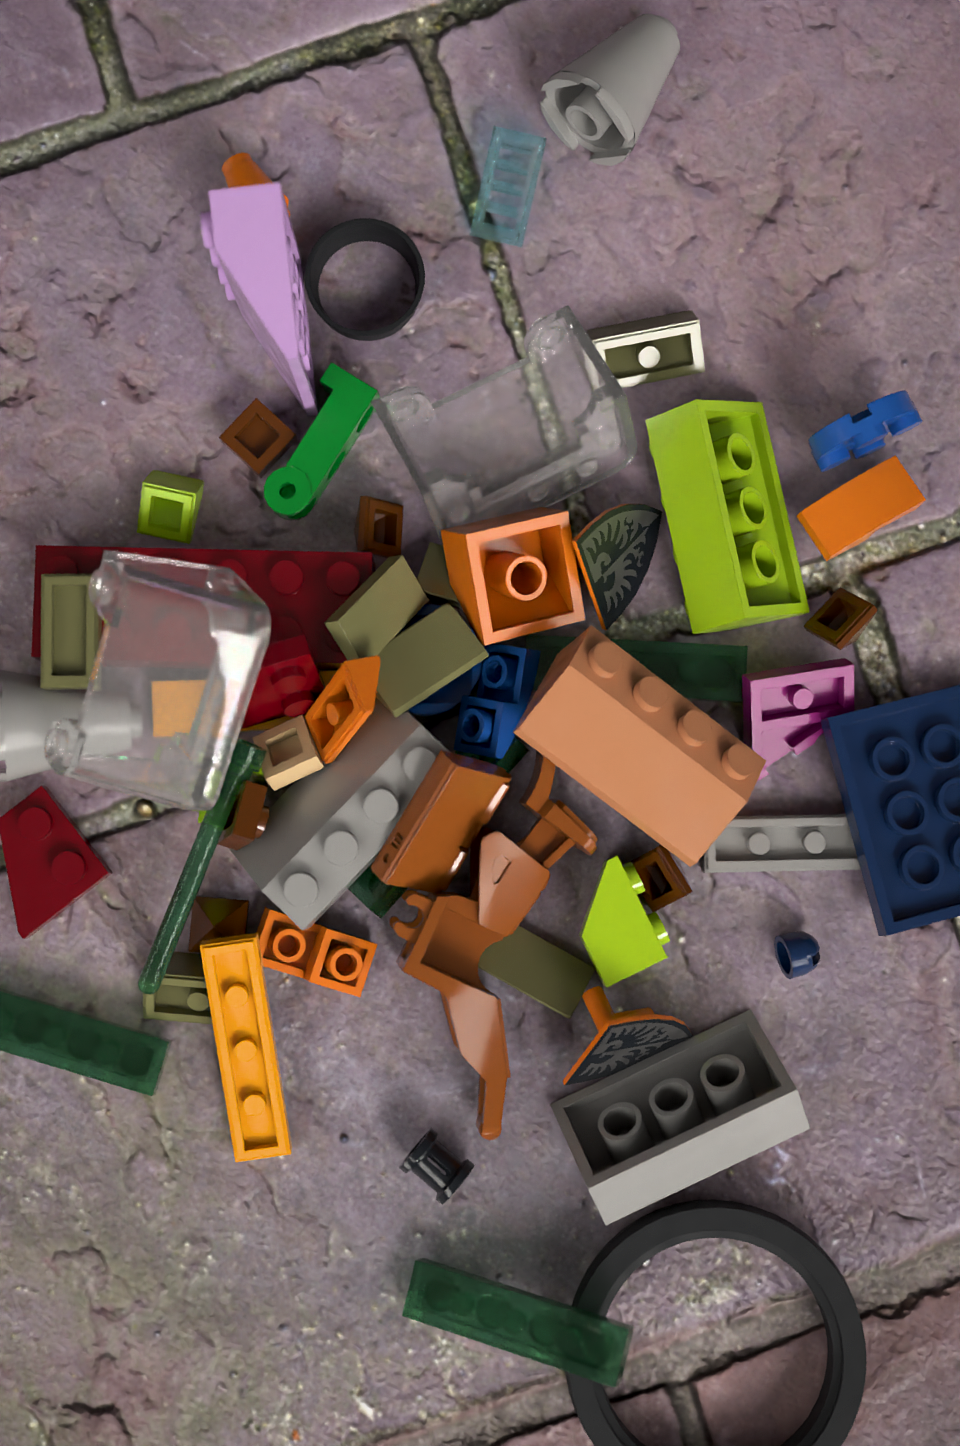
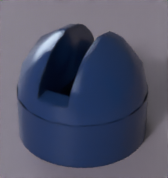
[774,931,820,979]

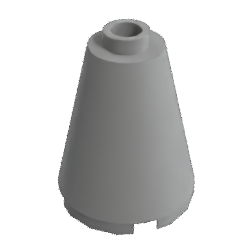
[540,14,680,166]
[0,670,142,782]

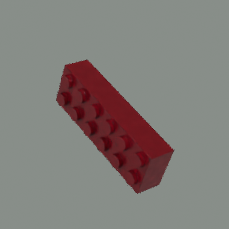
[31,545,376,670]

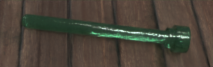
[138,734,267,995]

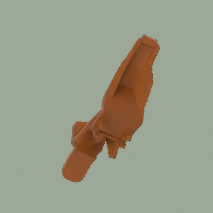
[389,750,598,1140]

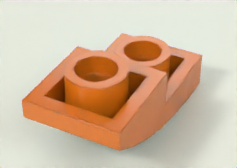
[796,455,926,561]
[256,907,378,997]

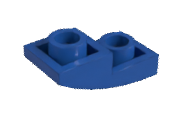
[454,644,541,759]

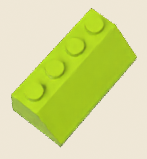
[645,399,810,634]

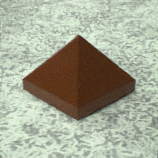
[354,496,404,558]
[804,587,878,650]
[631,845,692,912]
[188,896,249,952]

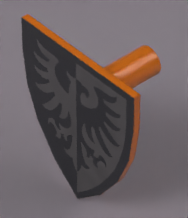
[572,503,662,630]
[562,986,693,1086]

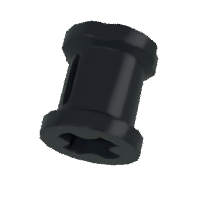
[399,1128,474,1205]

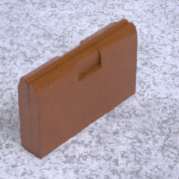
[370,750,512,893]

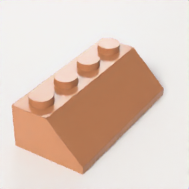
[513,625,766,867]

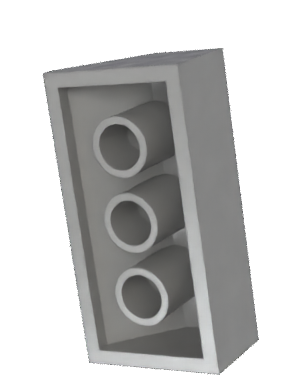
[230,697,450,931]
[550,1009,810,1226]

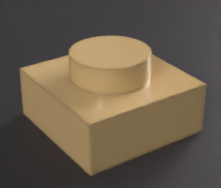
[252,714,325,791]

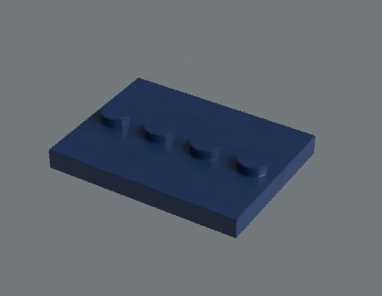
[821,685,960,936]

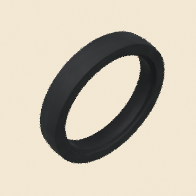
[564,1199,867,1446]

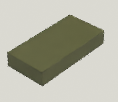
[324,555,429,661]
[41,573,102,690]

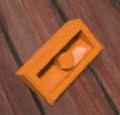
[304,655,381,764]

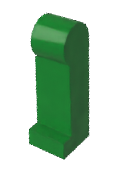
[264,362,381,521]

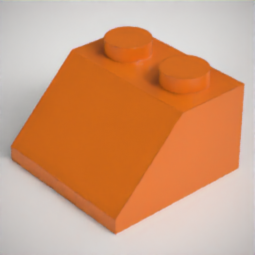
[441,507,585,646]

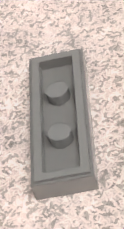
[702,814,861,873]

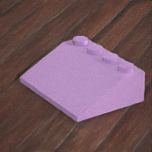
[200,183,318,416]

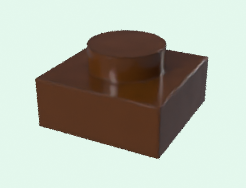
[219,398,298,478]
[216,780,269,851]

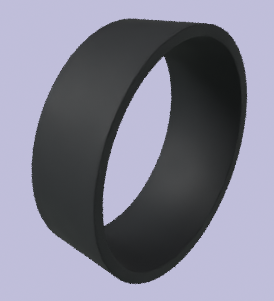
[305,218,425,341]

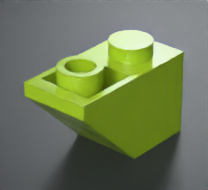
[579,856,670,987]

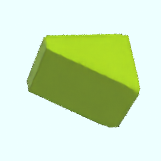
[137,470,204,544]

